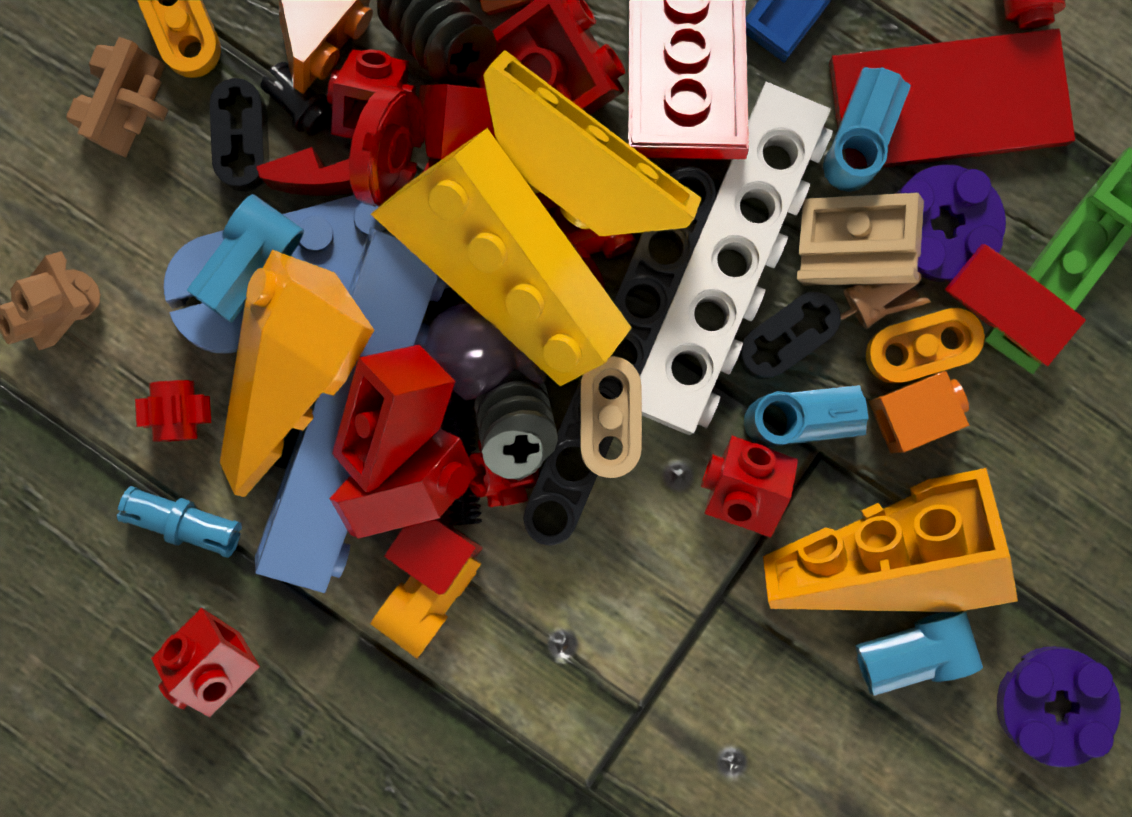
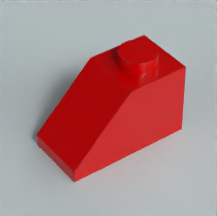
[419,84,496,159]
[332,344,455,492]
[329,429,476,539]

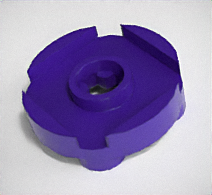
[897,165,1006,282]
[997,646,1121,767]

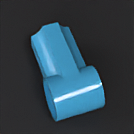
[823,67,911,192]
[187,194,304,323]
[744,385,868,448]
[855,611,983,696]

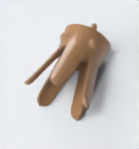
[840,272,931,330]

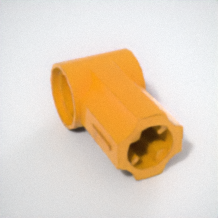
[370,557,482,659]

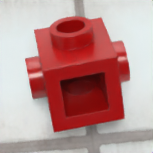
[327,49,416,139]
[701,436,798,538]
[151,607,260,718]

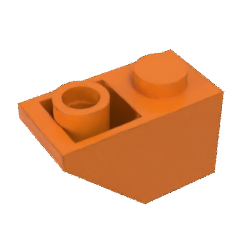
[279,0,373,94]

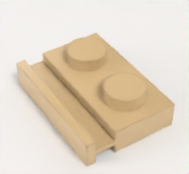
[797,193,924,286]

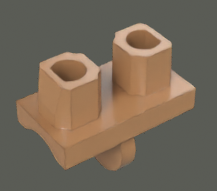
[66,37,168,158]
[0,251,101,350]

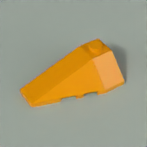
[220,250,374,497]
[763,468,1018,612]

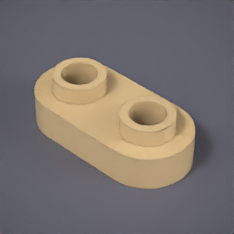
[580,356,642,478]

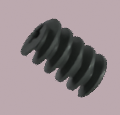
[377,0,497,86]
[470,353,558,480]

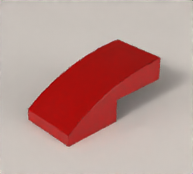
[256,147,353,196]
[945,244,1086,367]

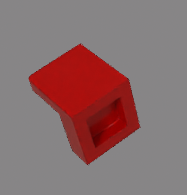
[384,517,483,595]

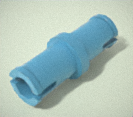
[117,486,242,558]

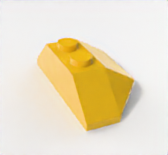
[483,50,701,236]

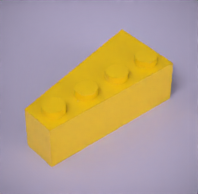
[370,128,632,386]

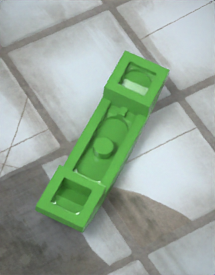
[984,147,1132,374]

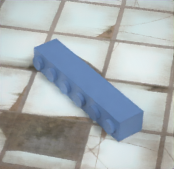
[255,227,446,593]

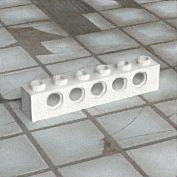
[640,82,833,435]

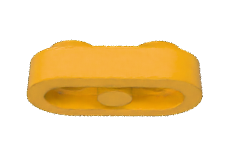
[137,0,221,78]
[866,308,985,384]

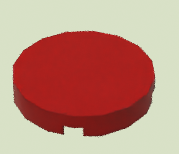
[349,86,425,207]

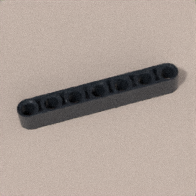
[523,166,716,546]

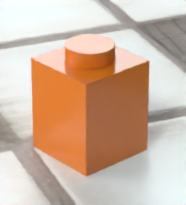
[869,371,970,454]

